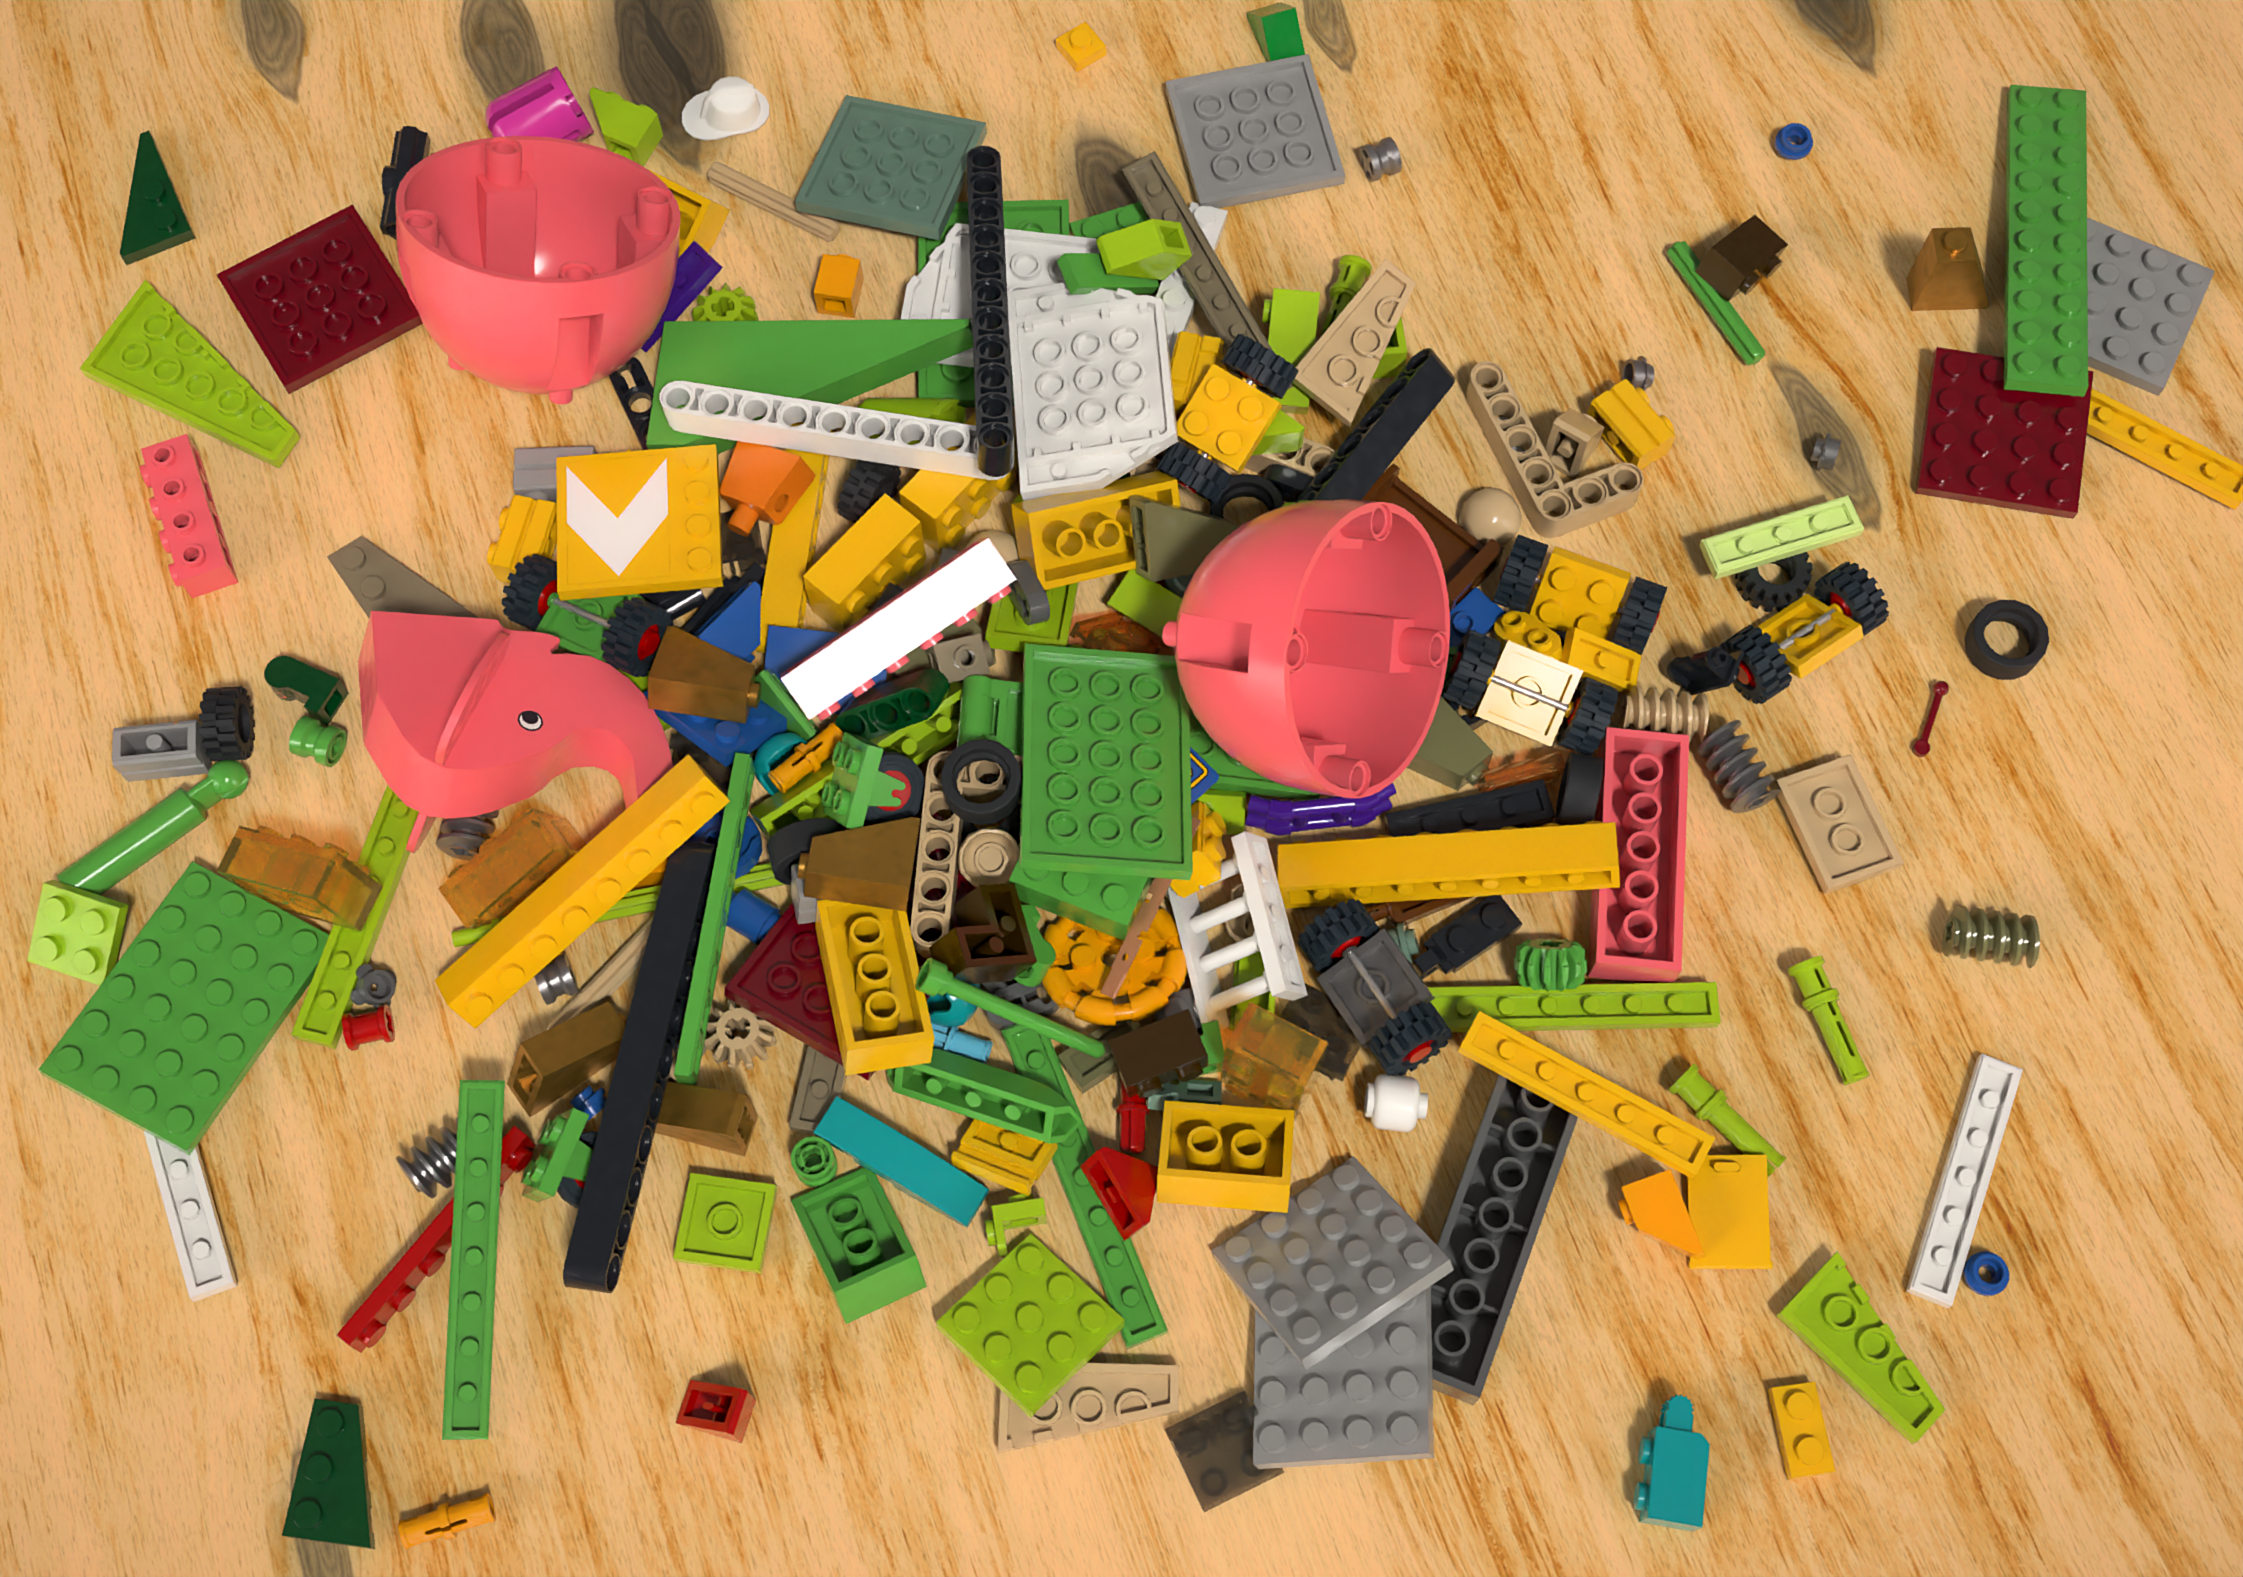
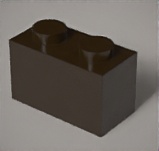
[1695,215,1788,302]
[1108,1009,1209,1098]

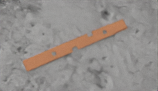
[1100,817,1201,999]

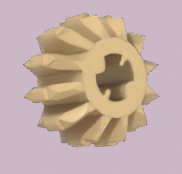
[705,999,777,1071]

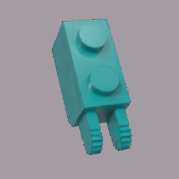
[1634,1394,1710,1532]

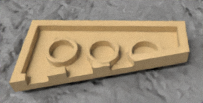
[1292,259,1416,427]
[998,1363,1179,1454]

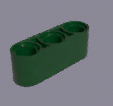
[836,668,950,740]

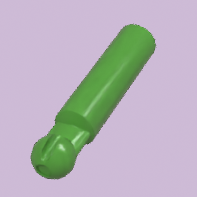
[56,759,249,895]

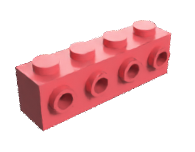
[139,434,239,598]

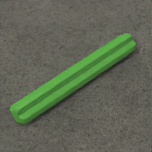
[1667,241,1765,366]

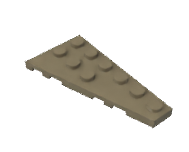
[327,536,479,618]

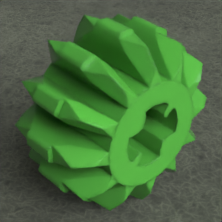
[1514,937,1587,992]

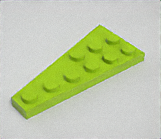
[80,280,300,468]

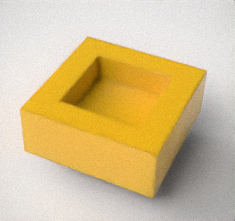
[1056,21,1107,72]

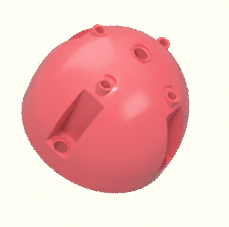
[396,136,680,404]
[1162,499,1450,798]

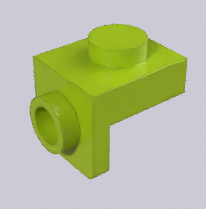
[985,1194,1047,1257]

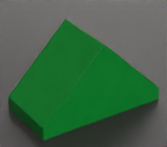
[1246,2,1305,62]

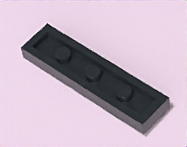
[1384,779,1555,837]

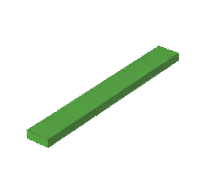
[674,753,755,1086]
[1001,1024,1168,1350]
[442,1080,505,1440]

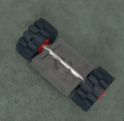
[1298,899,1452,1076]

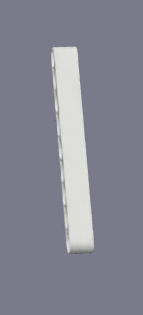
[659,381,1009,480]

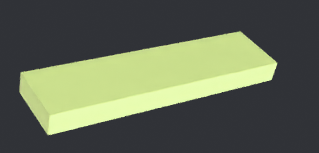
[1699,495,1864,580]

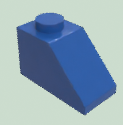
[693,581,761,663]

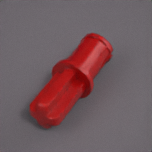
[1116,1079,1150,1154]

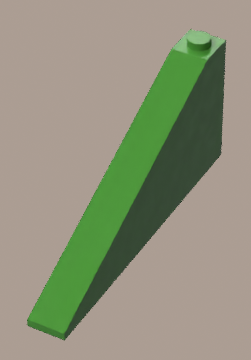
[646,319,973,454]

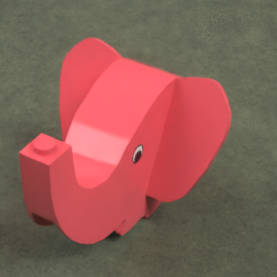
[358,611,673,853]

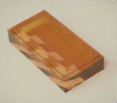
[1477,751,1565,793]

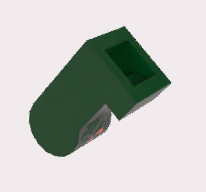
[264,656,349,727]

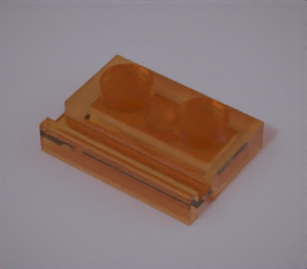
[1069,611,1162,654]

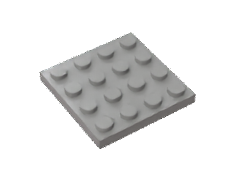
[1166,54,1345,208]
[2087,218,2215,396]
[1211,1156,1454,1370]
[1253,1286,1434,1469]

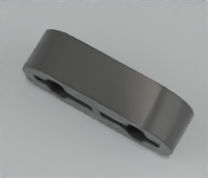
[1007,560,1050,626]
[985,982,1060,1031]

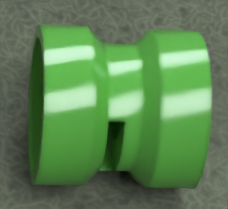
[289,716,347,767]
[791,1136,838,1188]

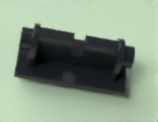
[1666,647,1745,697]

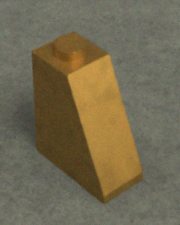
[1906,227,1989,311]
[648,625,761,724]
[797,817,920,912]
[507,1001,627,1117]
[655,1082,758,1157]

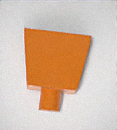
[719,441,816,537]

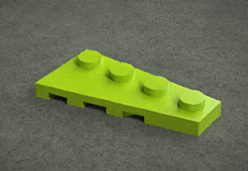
[1776,1251,1945,1444]

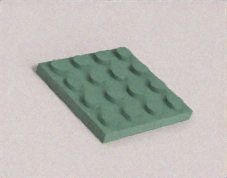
[795,95,987,240]

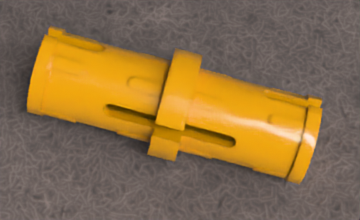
[767,723,844,794]
[398,1493,496,1549]

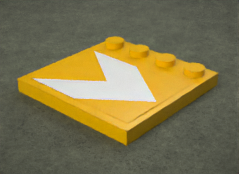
[556,444,724,601]

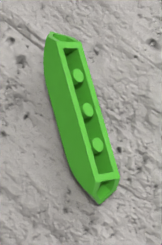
[886,1048,1084,1144]

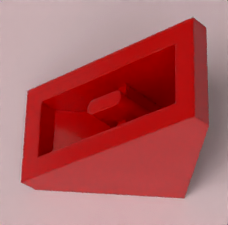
[1080,1146,1158,1241]
[676,1380,756,1444]

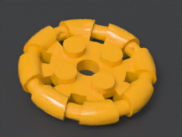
[1042,899,1188,1026]

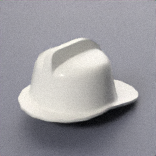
[682,76,769,141]

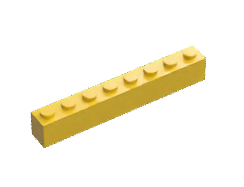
[434,754,730,1029]
[1278,821,1620,909]

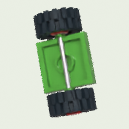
[502,554,673,678]

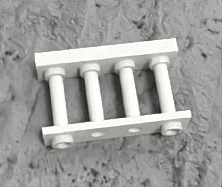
[1166,831,1308,1029]

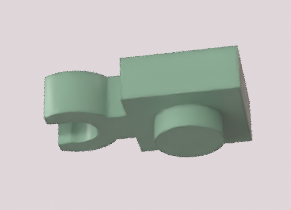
[1148,1080,1222,1110]

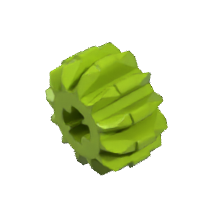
[692,282,759,321]

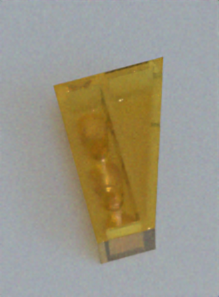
[438,807,586,929]

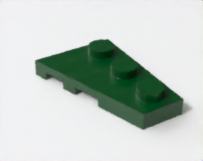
[282,1399,375,1550]

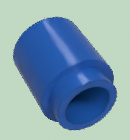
[727,889,782,945]

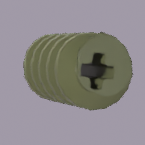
[1942,905,2040,968]

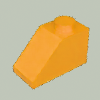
[1617,1169,1705,1260]

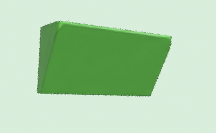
[755,669,820,742]

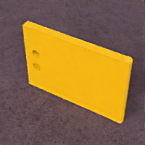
[1688,1155,1773,1269]

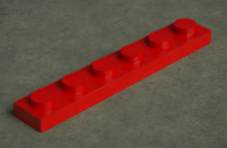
[337,1125,536,1353]

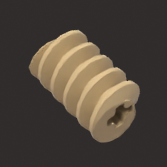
[1619,685,1709,744]

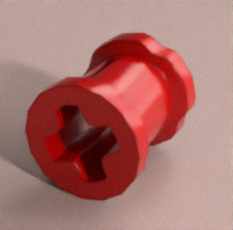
[342,1005,395,1051]

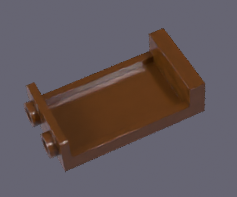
[1362,463,1504,612]

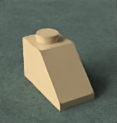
[1545,408,1604,480]

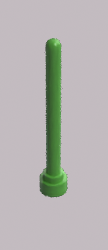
[915,958,1105,1058]

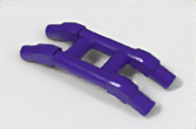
[1245,783,1396,836]

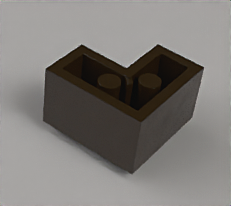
[929,883,1037,984]

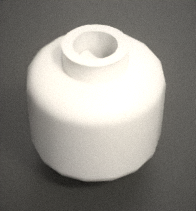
[1364,1074,1428,1132]

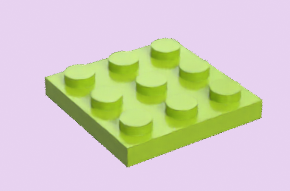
[936,1233,1124,1418]

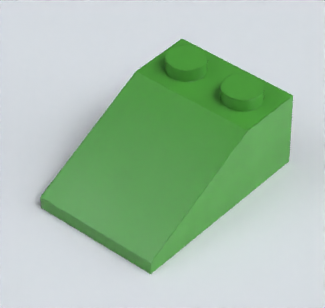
[791,1167,927,1324]

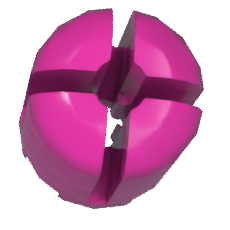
[485,66,594,142]

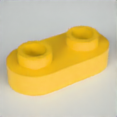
[1494,611,1563,661]

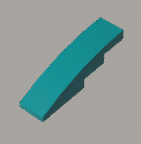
[813,1096,989,1228]

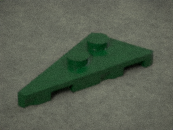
[120,130,195,265]

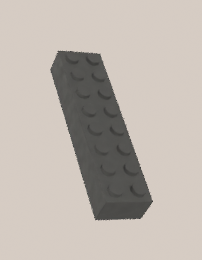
[1431,1071,1594,1405]

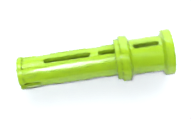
[1321,255,1372,336]
[1787,956,1870,1086]
[1668,1063,1787,1177]

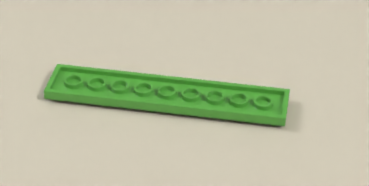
[2004,85,2088,397]

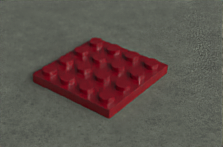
[216,204,423,394]
[1915,347,2094,519]
[724,902,938,1081]

